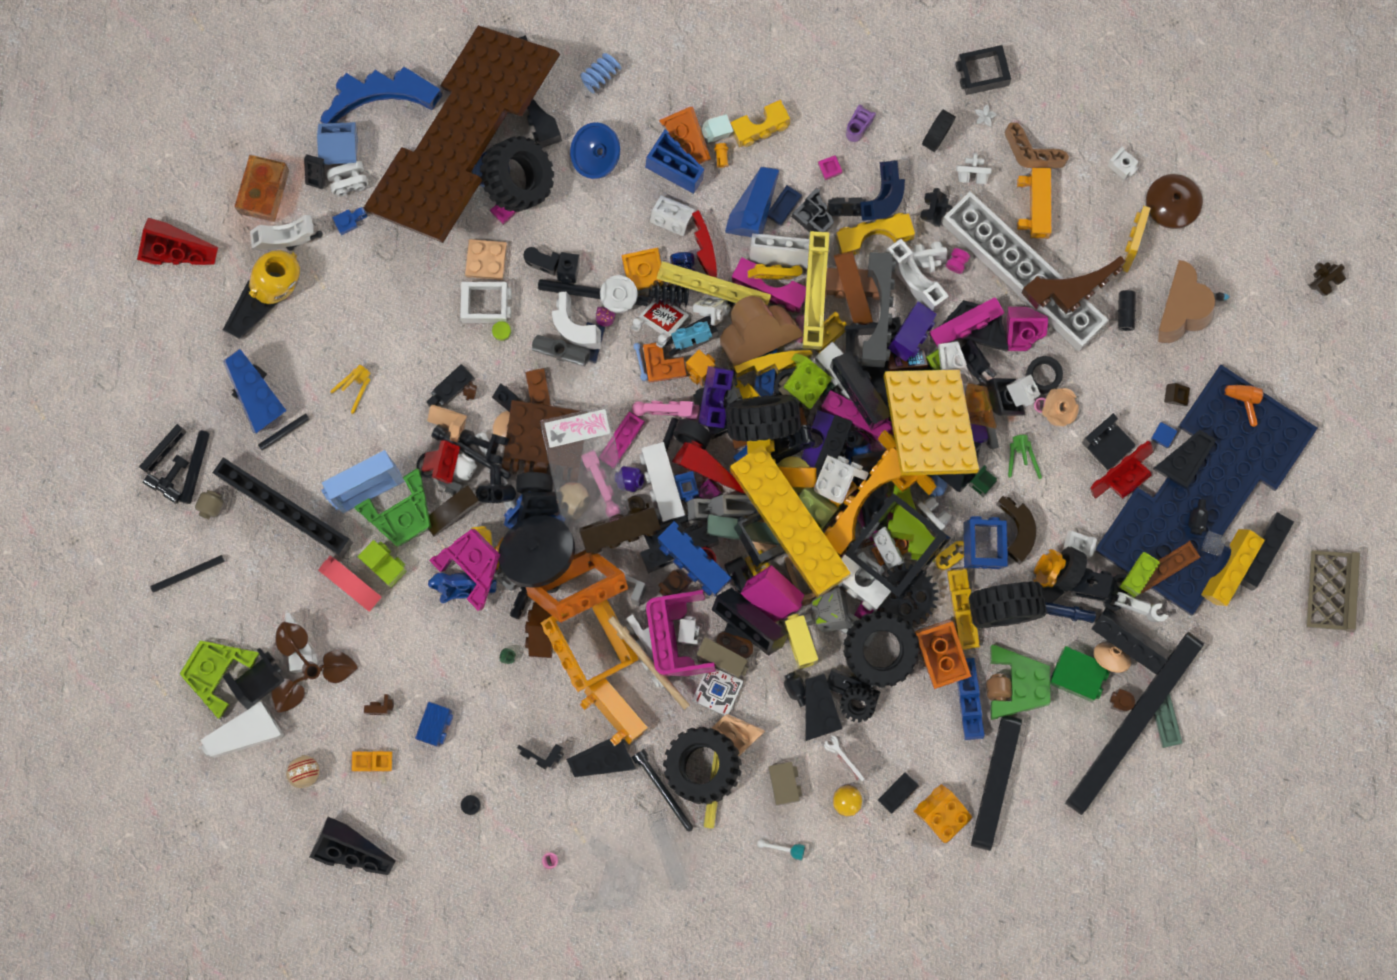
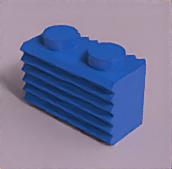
[415,702,454,747]

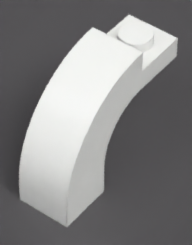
[250,215,314,250]
[552,292,601,349]

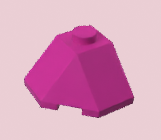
[1006,307,1048,351]

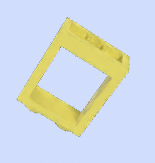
[784,614,818,670]

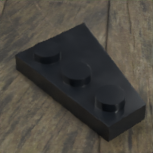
[805,672,843,741]

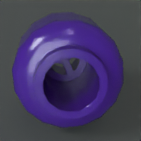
[614,466,644,492]

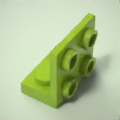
[784,353,832,409]

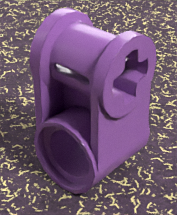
[846,104,876,142]

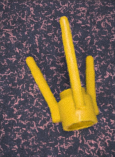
[330,364,371,414]

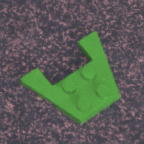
[354,468,431,547]
[990,645,1050,720]

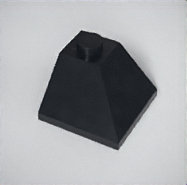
[976,378,1025,416]

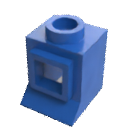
[674,471,699,503]

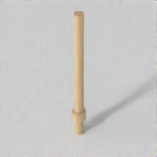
[608,616,690,710]

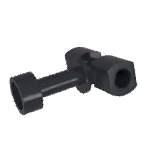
[143,455,189,504]

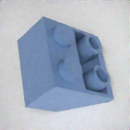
[317,122,358,165]

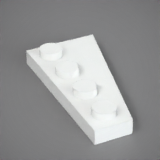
[938,342,982,416]

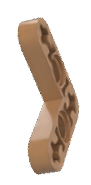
[1004,122,1069,168]

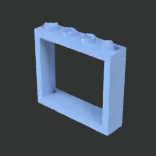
[321,450,405,514]

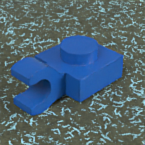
[332,207,368,235]

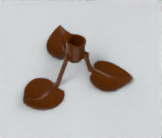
[271,621,358,713]

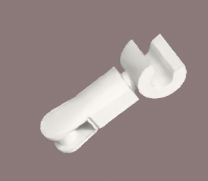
[1114,592,1169,622]

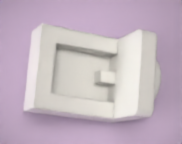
[1063,531,1097,556]

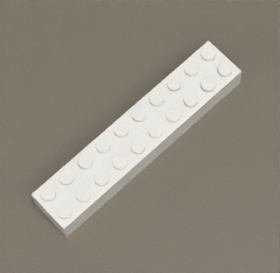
[942,192,1108,352]

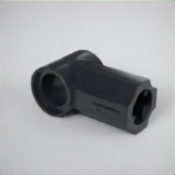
[724,556,750,597]

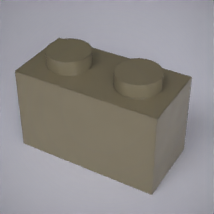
[768,762,802,806]

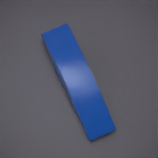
[957,658,985,740]

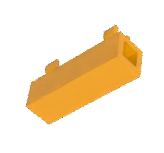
[1017,168,1051,239]
[580,676,648,746]

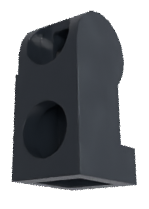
[523,247,560,276]

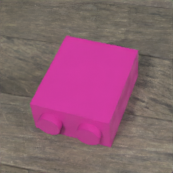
[741,565,804,623]

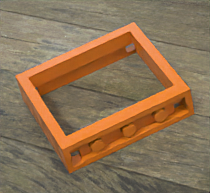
[526,550,628,623]

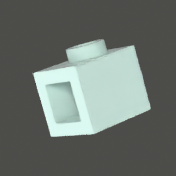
[701,114,733,143]

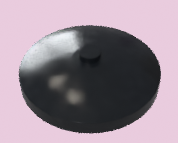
[499,515,575,588]

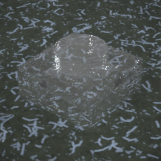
[1201,531,1227,557]

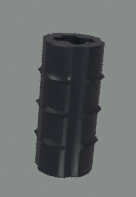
[1117,290,1137,331]

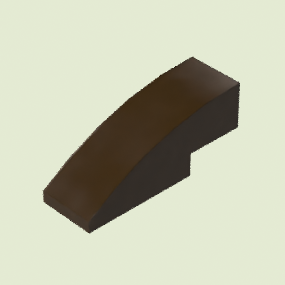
[428,485,480,537]

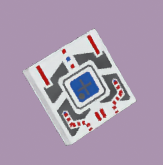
[692,669,744,716]

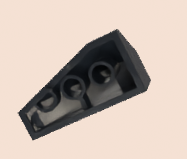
[309,817,396,875]

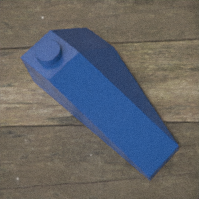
[725,167,779,238]

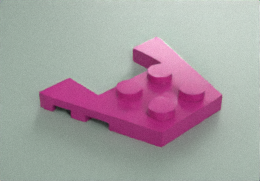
[429,529,500,611]

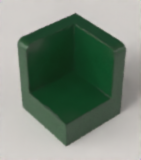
[968,465,997,497]

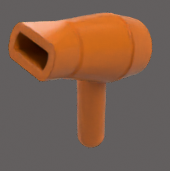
[1224,385,1263,427]

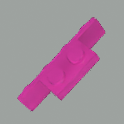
[930,297,1004,348]

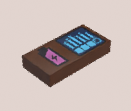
[887,349,928,371]

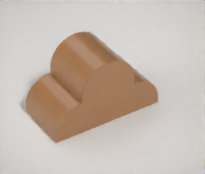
[1158,260,1215,343]
[720,296,803,367]

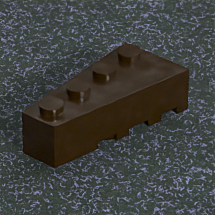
[579,501,661,554]

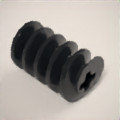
[648,280,689,308]

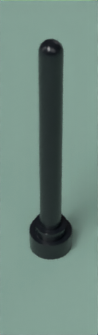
[431,424,511,479]
[631,749,693,832]

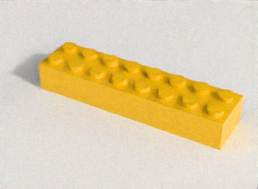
[730,445,851,598]

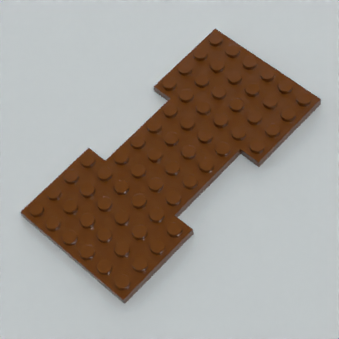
[363,25,560,243]

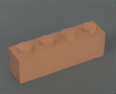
[825,268,880,300]

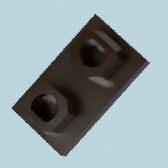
[1308,262,1346,296]

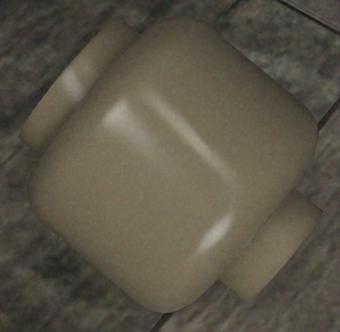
[195,490,224,520]

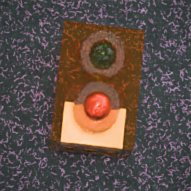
[234,155,290,222]

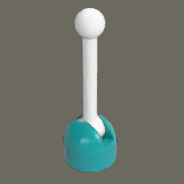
[757,840,805,861]

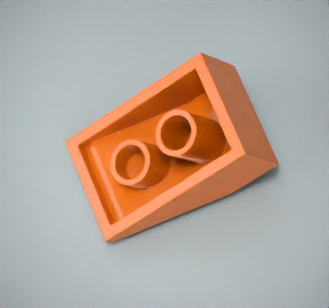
[915,619,971,689]

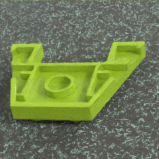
[180,640,260,719]

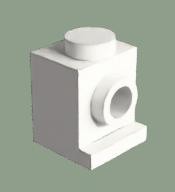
[1107,147,1139,180]
[678,616,699,646]

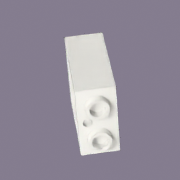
[460,282,512,323]

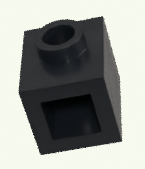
[557,252,580,284]

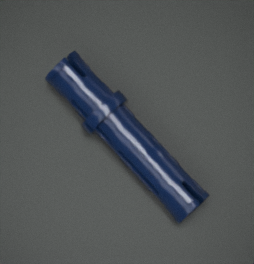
[1045,602,1096,623]

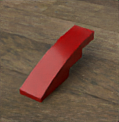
[692,210,717,278]

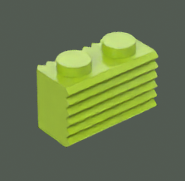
[1120,552,1160,597]

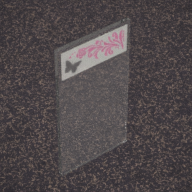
[540,405,630,543]

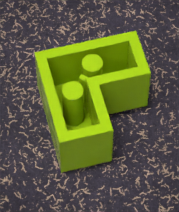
[357,540,407,588]

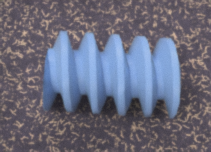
[580,53,622,93]

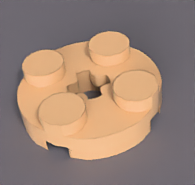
[1042,388,1079,427]

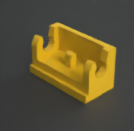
[815,311,847,353]

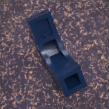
[860,160,905,221]

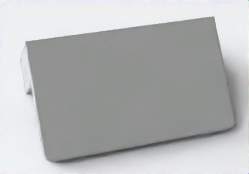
[625,576,646,606]

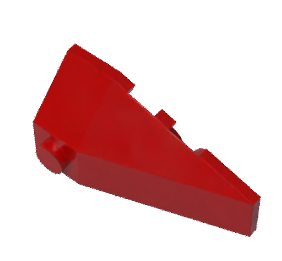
[137,218,218,265]
[672,441,746,495]

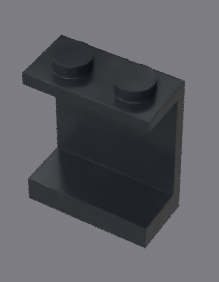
[223,648,285,710]

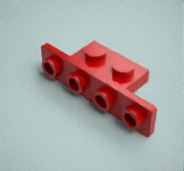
[1090,441,1153,499]

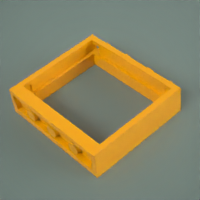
[541,600,639,692]

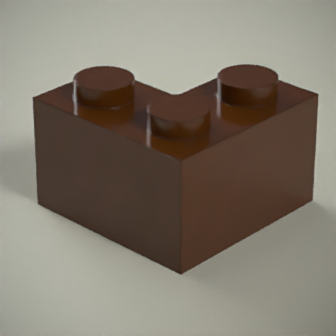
[525,602,553,658]

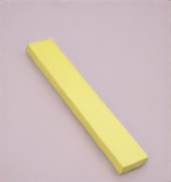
[656,261,771,305]

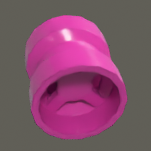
[945,248,971,274]

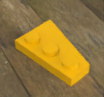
[1123,205,1151,272]

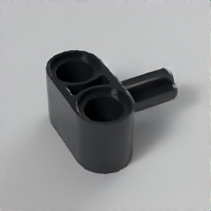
[476,465,516,504]

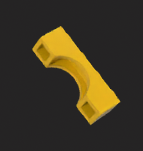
[835,213,915,255]
[1201,529,1265,606]

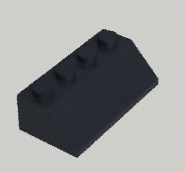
[830,351,891,431]

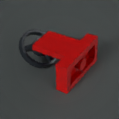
[416,440,460,484]

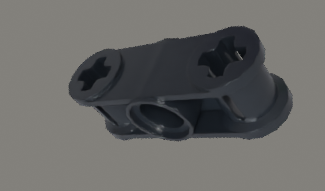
[771,425,815,464]

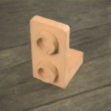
[427,405,467,442]

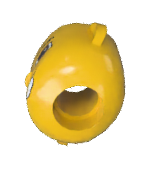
[249,250,300,304]

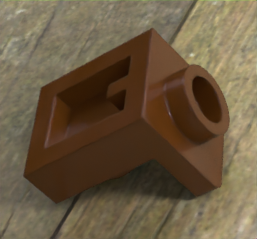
[658,570,689,596]
[364,694,394,716]

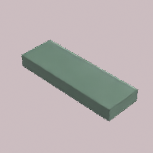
[1154,693,1183,748]

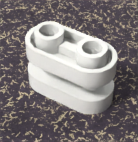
[326,161,368,197]

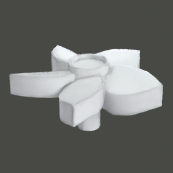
[975,104,997,127]

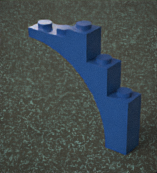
[320,67,442,124]

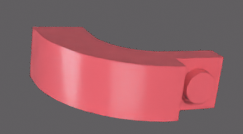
[318,555,382,612]

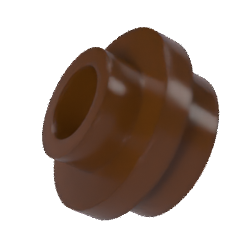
[463,382,477,401]

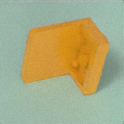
[913,784,972,843]

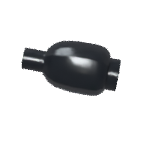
[846,430,872,449]
[1188,499,1208,535]
[784,671,805,707]

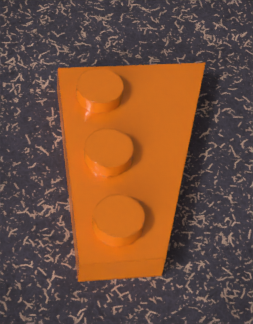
[659,107,711,164]

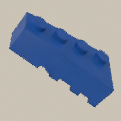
[223,349,287,433]
[658,521,731,597]

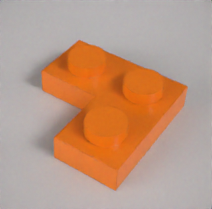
[643,343,686,383]

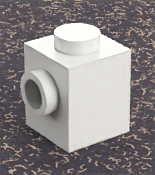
[1006,374,1041,407]

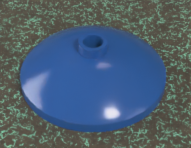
[570,122,620,179]

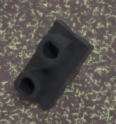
[920,188,953,227]

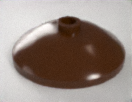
[1146,174,1203,229]

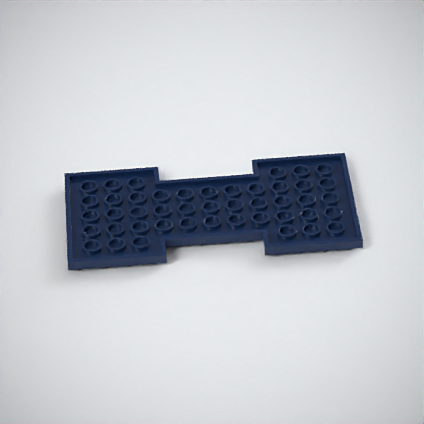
[1095,364,1318,616]

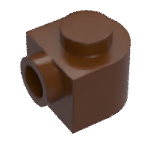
[1109,689,1135,712]

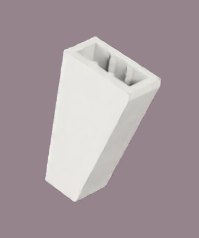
[201,702,284,758]

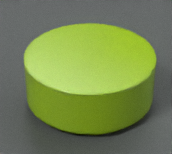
[492,321,511,341]

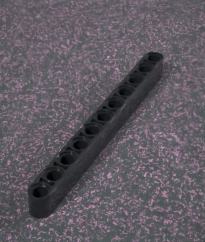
[1065,631,1204,815]

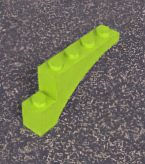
[888,485,935,562]

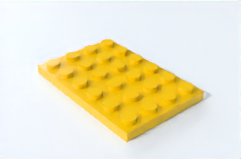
[884,370,979,476]

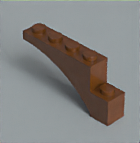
[1021,256,1126,314]

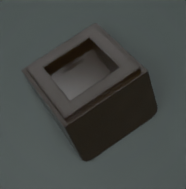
[1164,383,1190,406]

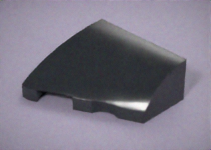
[791,188,834,232]

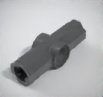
[532,335,590,367]

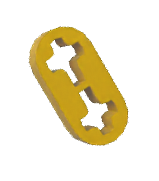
[935,541,964,571]

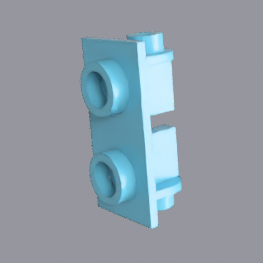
[671,321,712,350]

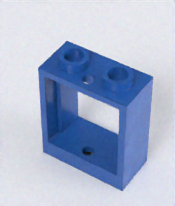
[963,516,1008,569]

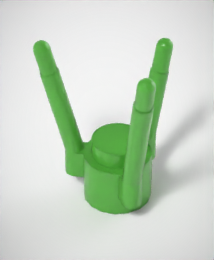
[1008,435,1042,479]

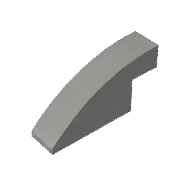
[687,495,757,521]

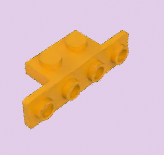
[877,430,937,495]

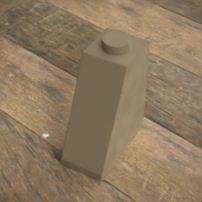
[697,637,749,679]

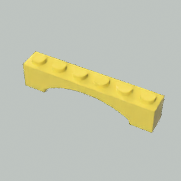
[802,231,829,350]

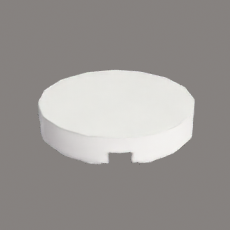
[600,275,638,313]

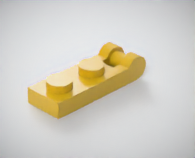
[747,264,802,280]

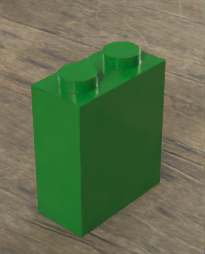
[1050,646,1110,702]

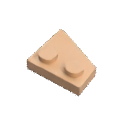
[712,714,765,757]

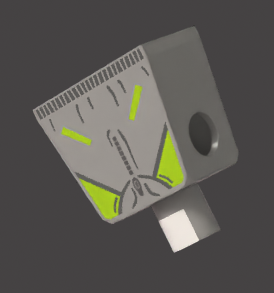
[804,588,852,632]

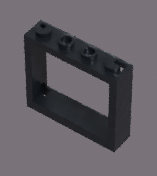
[845,493,951,600]

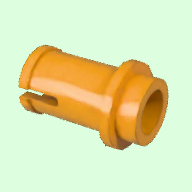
[714,143,729,168]

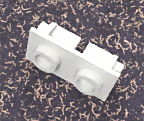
[871,527,904,570]

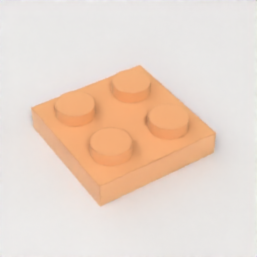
[465,239,507,280]

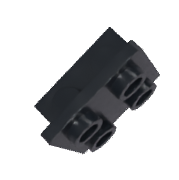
[1082,413,1135,470]

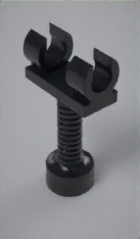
[459,429,509,464]

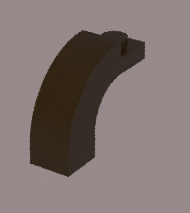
[996,496,1036,565]

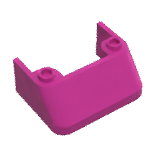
[646,590,716,676]

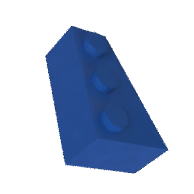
[645,129,705,194]

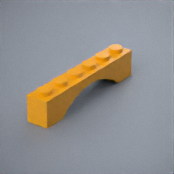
[824,447,903,555]

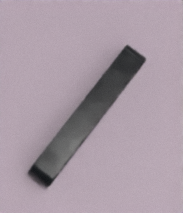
[971,715,1022,851]

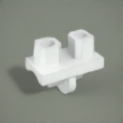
[956,153,992,184]
[913,242,947,272]
[918,497,952,531]

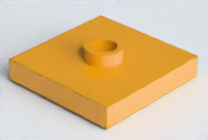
[621,247,666,291]

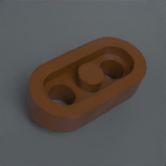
[716,631,754,659]

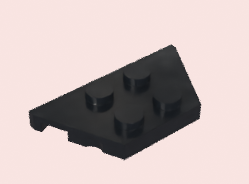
[941,300,1008,352]

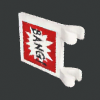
[631,300,690,348]
[824,736,864,784]

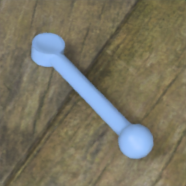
[633,343,648,381]

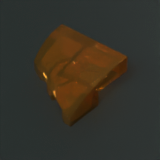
[965,383,997,429]

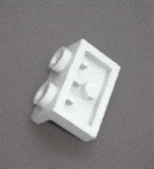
[650,195,695,236]
[693,296,730,326]

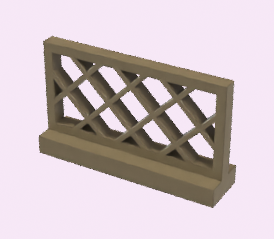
[1306,550,1360,632]

